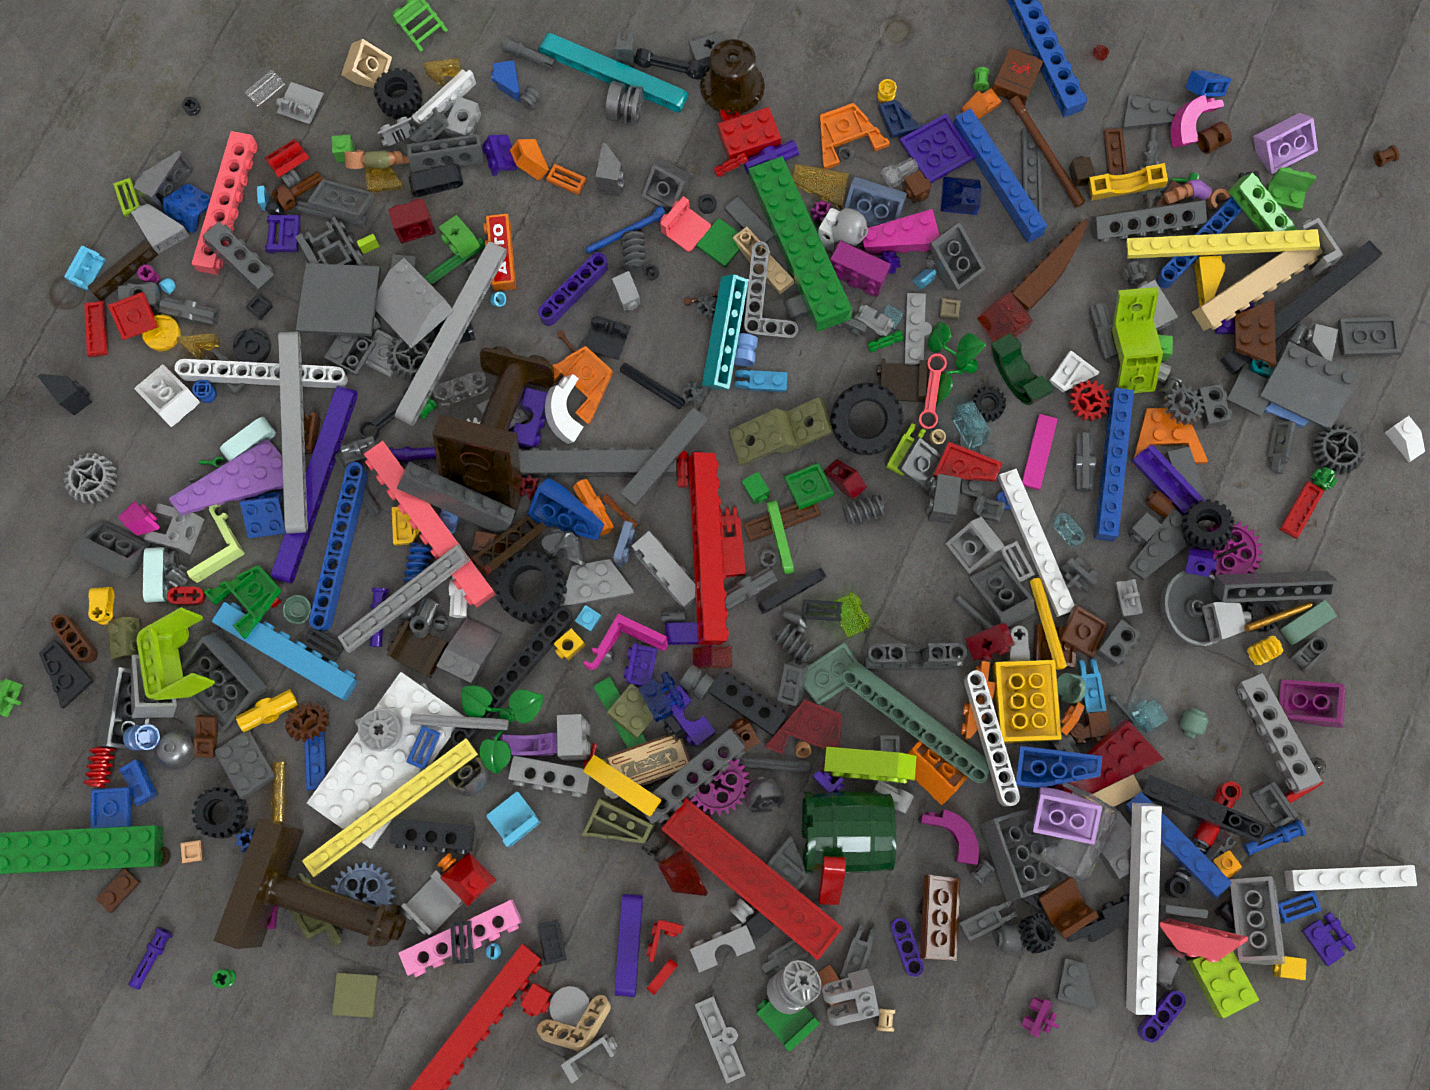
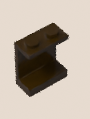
[877,358,927,402]
[387,620,449,679]

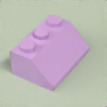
[1253,113,1318,174]

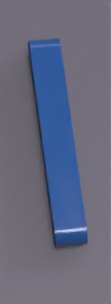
[1157,197,1243,288]

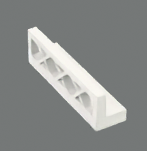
[411,69,476,126]

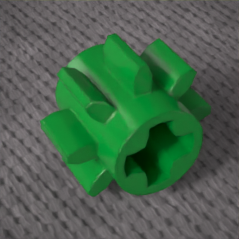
[1311,467,1338,491]

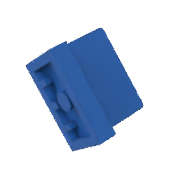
[163,183,211,233]
[240,491,286,538]

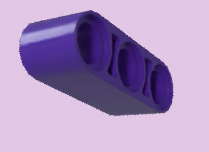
[665,623,698,645]
[890,918,924,977]
[1137,990,1186,1043]

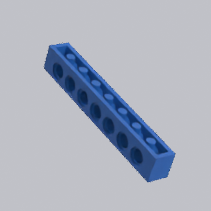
[1007,0,1087,118]
[1094,388,1134,542]

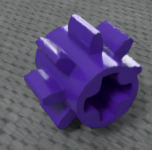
[879,251,901,274]

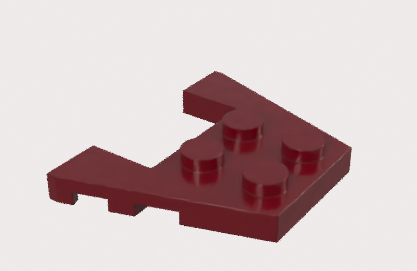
[766,700,842,777]

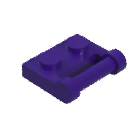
[265,215,301,254]

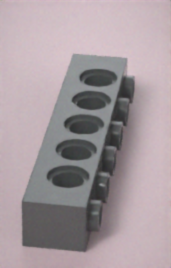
[1091,200,1207,242]
[643,728,747,824]

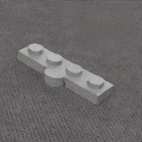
[904,293,932,365]
[695,996,746,1083]

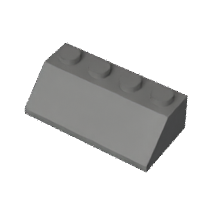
[1230,876,1285,965]

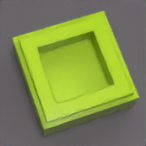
[357,234,380,254]

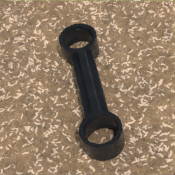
[634,48,706,80]
[358,386,409,440]

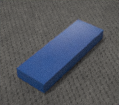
[304,732,327,791]

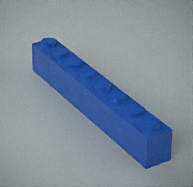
[954,109,1047,243]

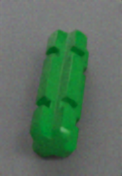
[867,330,903,352]

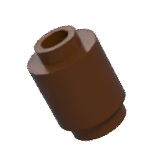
[1146,490,1175,518]

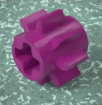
[811,199,831,224]

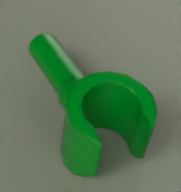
[1172,173,1199,183]
[199,457,225,469]

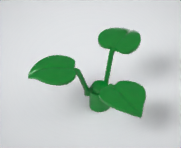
[928,322,986,406]
[461,685,544,774]

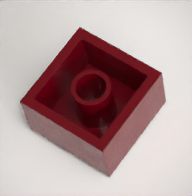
[388,199,436,244]

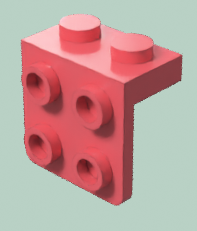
[660,196,711,252]

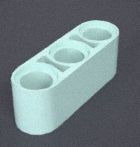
[220,417,276,462]
[143,547,168,603]

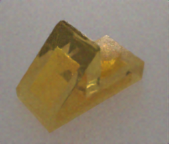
[423,58,462,87]
[177,333,220,360]

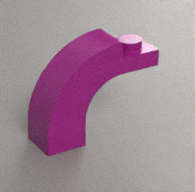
[919,810,979,865]

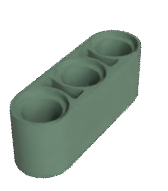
[1279,599,1338,646]

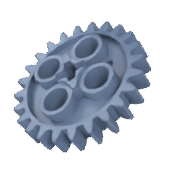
[331,862,396,906]

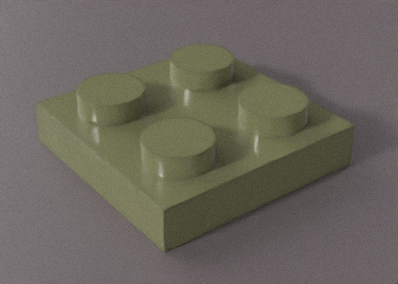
[606,683,661,739]

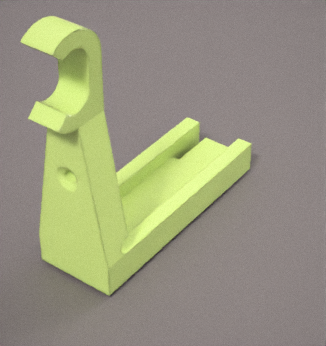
[187,505,245,583]

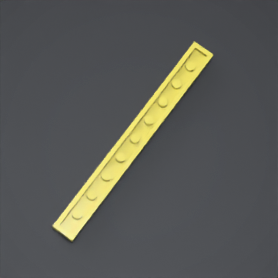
[1126,229,1320,259]
[302,738,479,877]

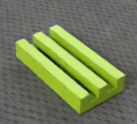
[113,178,141,217]

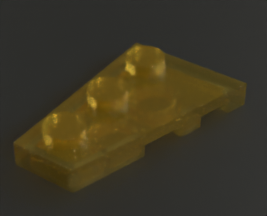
[792,164,849,209]

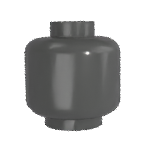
[995,925,1024,952]

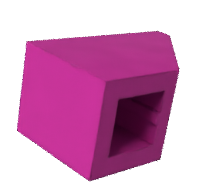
[118,501,160,536]

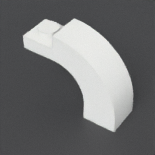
[545,374,583,444]

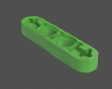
[766,500,794,575]

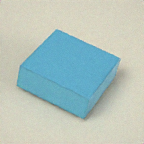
[257,186,269,211]

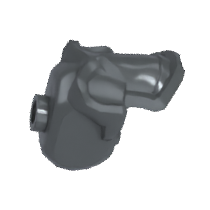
[541,529,586,566]

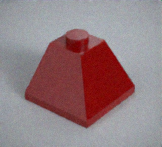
[440,853,497,907]

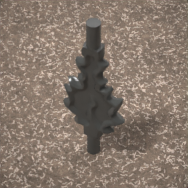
[1134,128,1169,208]

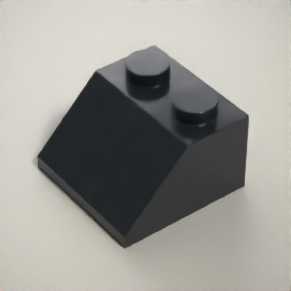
[38,374,92,415]

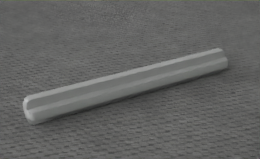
[410,714,509,730]

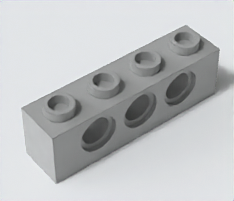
[508,756,592,798]

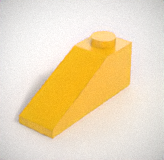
[1194,256,1225,307]

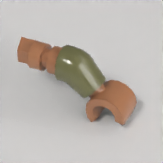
[344,150,410,169]

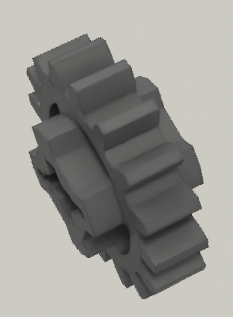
[1163,384,1204,426]

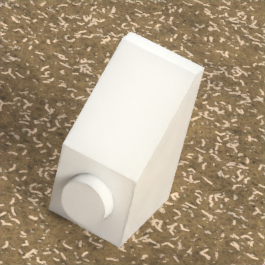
[1385,416,1425,462]

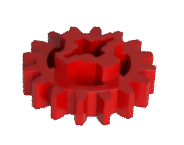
[1068,380,1111,422]

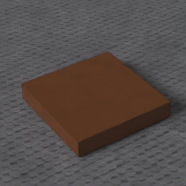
[1059,605,1109,658]

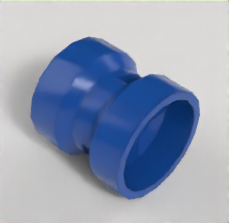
[192,380,217,403]

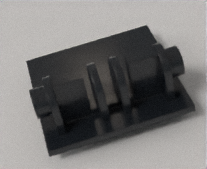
[585,315,631,360]

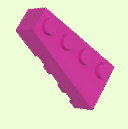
[863,209,939,255]

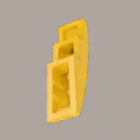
[583,755,661,817]

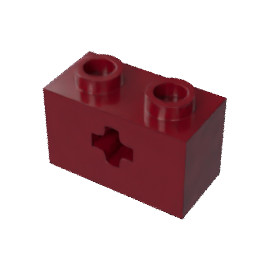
[965,623,1015,661]

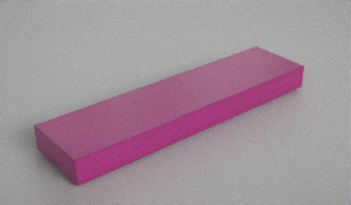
[1022,414,1058,490]

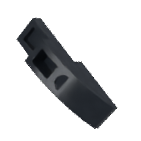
[1066,894,1129,942]

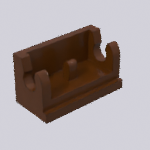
[303,412,321,454]

